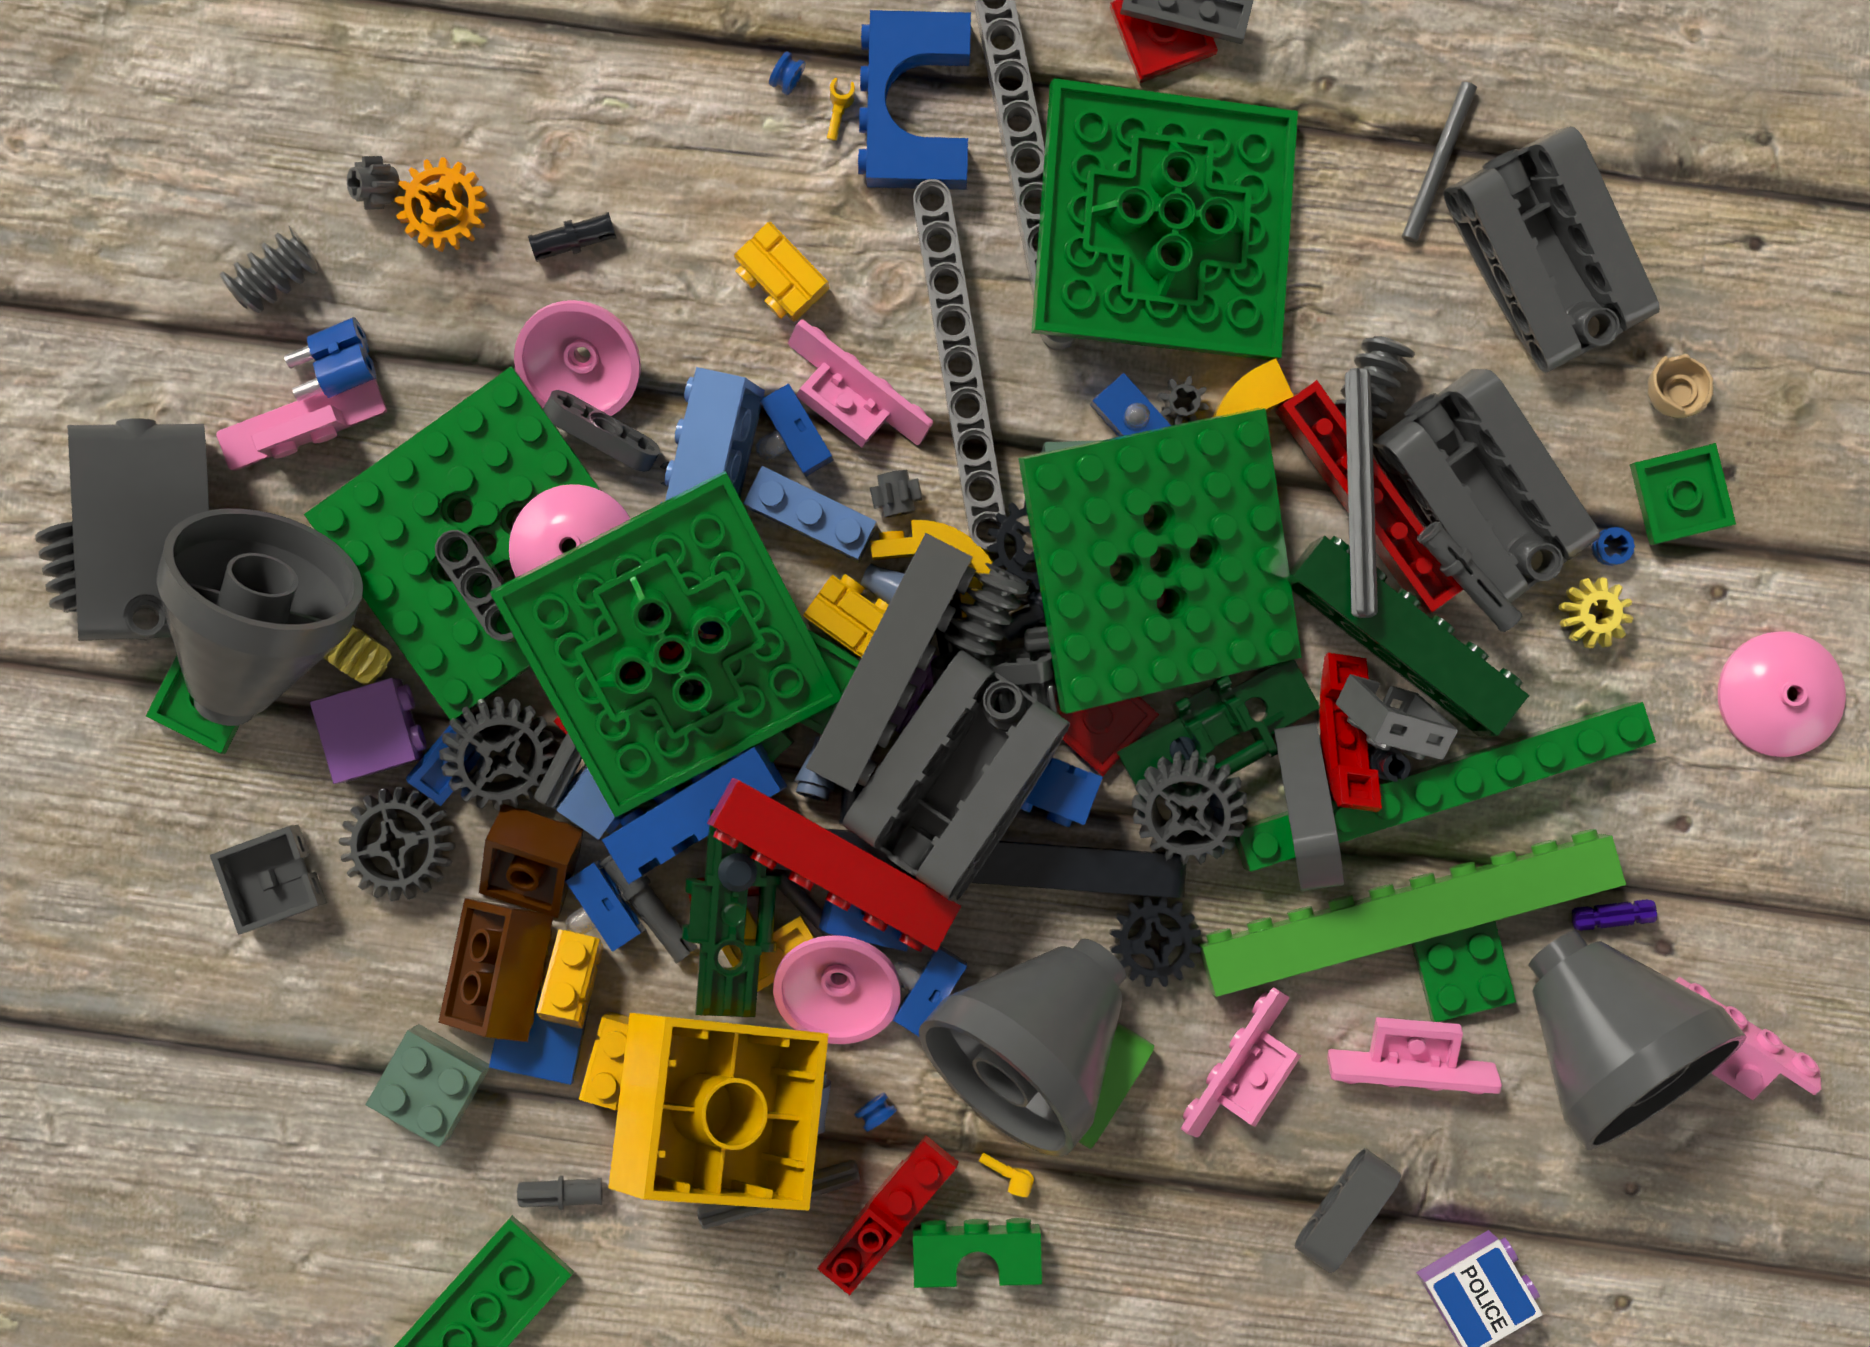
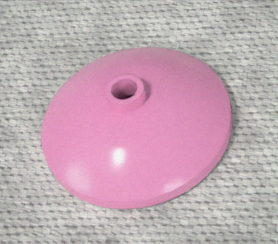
[514,300,641,416]
[509,484,631,577]
[1718,632,1846,757]
[773,936,901,1044]

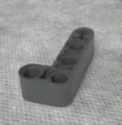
[1274,723,1344,892]

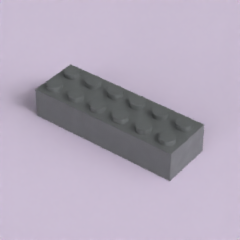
[805,533,976,792]

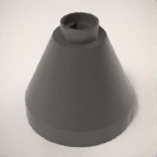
[156,508,363,726]
[1528,930,1747,1150]
[919,939,1126,1157]

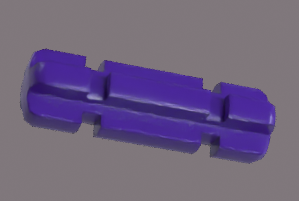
[1572,899,1657,931]

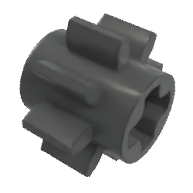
[347,156,400,210]
[1156,376,1210,425]
[870,470,922,518]

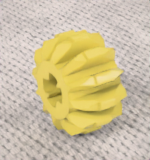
[1558,577,1633,648]
[324,625,392,685]

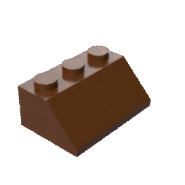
[438,898,554,1042]

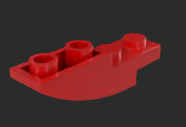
[817,1135,959,1296]

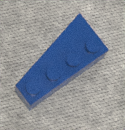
[602,744,787,884]
[1021,757,1103,828]

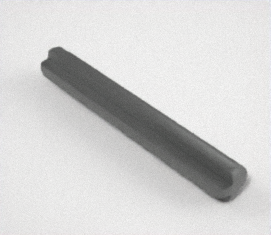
[697,1160,861,1229]

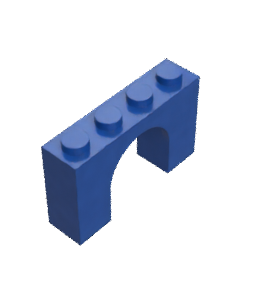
[858,10,971,190]

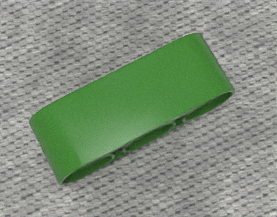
[1079,1022,1154,1149]

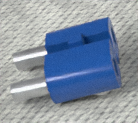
[284,317,376,402]

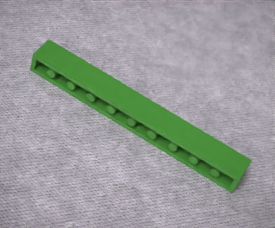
[1198,829,1626,997]

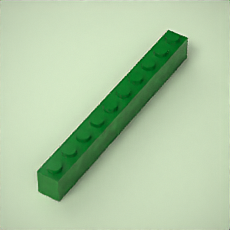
[1234,702,1656,872]

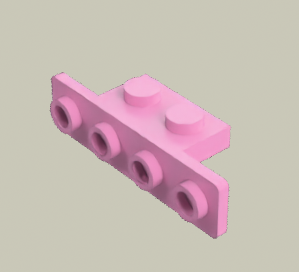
[788,319,933,448]
[216,379,387,471]
[1675,977,1821,1100]
[1181,987,1301,1138]
[1327,1017,1502,1094]

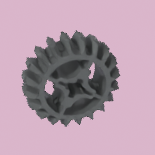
[439,696,556,811]
[1132,750,1249,865]
[339,787,456,901]

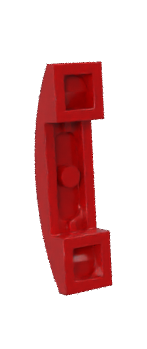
[1320,652,1382,812]

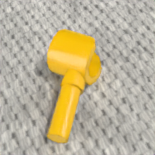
[827,78,855,141]
[979,1152,1034,1197]

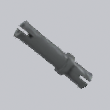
[1417,522,1522,632]
[599,855,697,964]

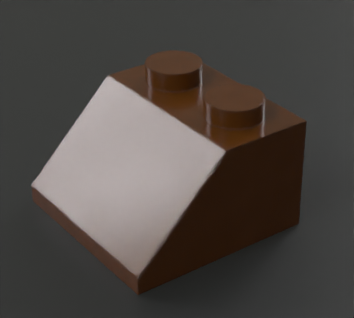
[479,803,584,919]

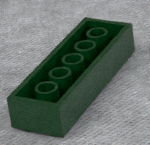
[1287,536,1530,736]

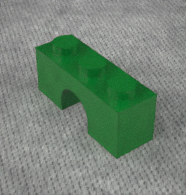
[913,1218,1042,1288]

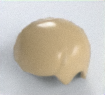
[1648,354,1713,418]

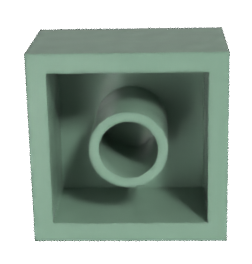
[365,1024,490,1147]

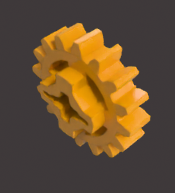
[394,157,489,252]

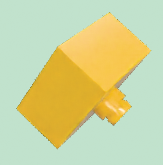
[608,1013,829,1211]

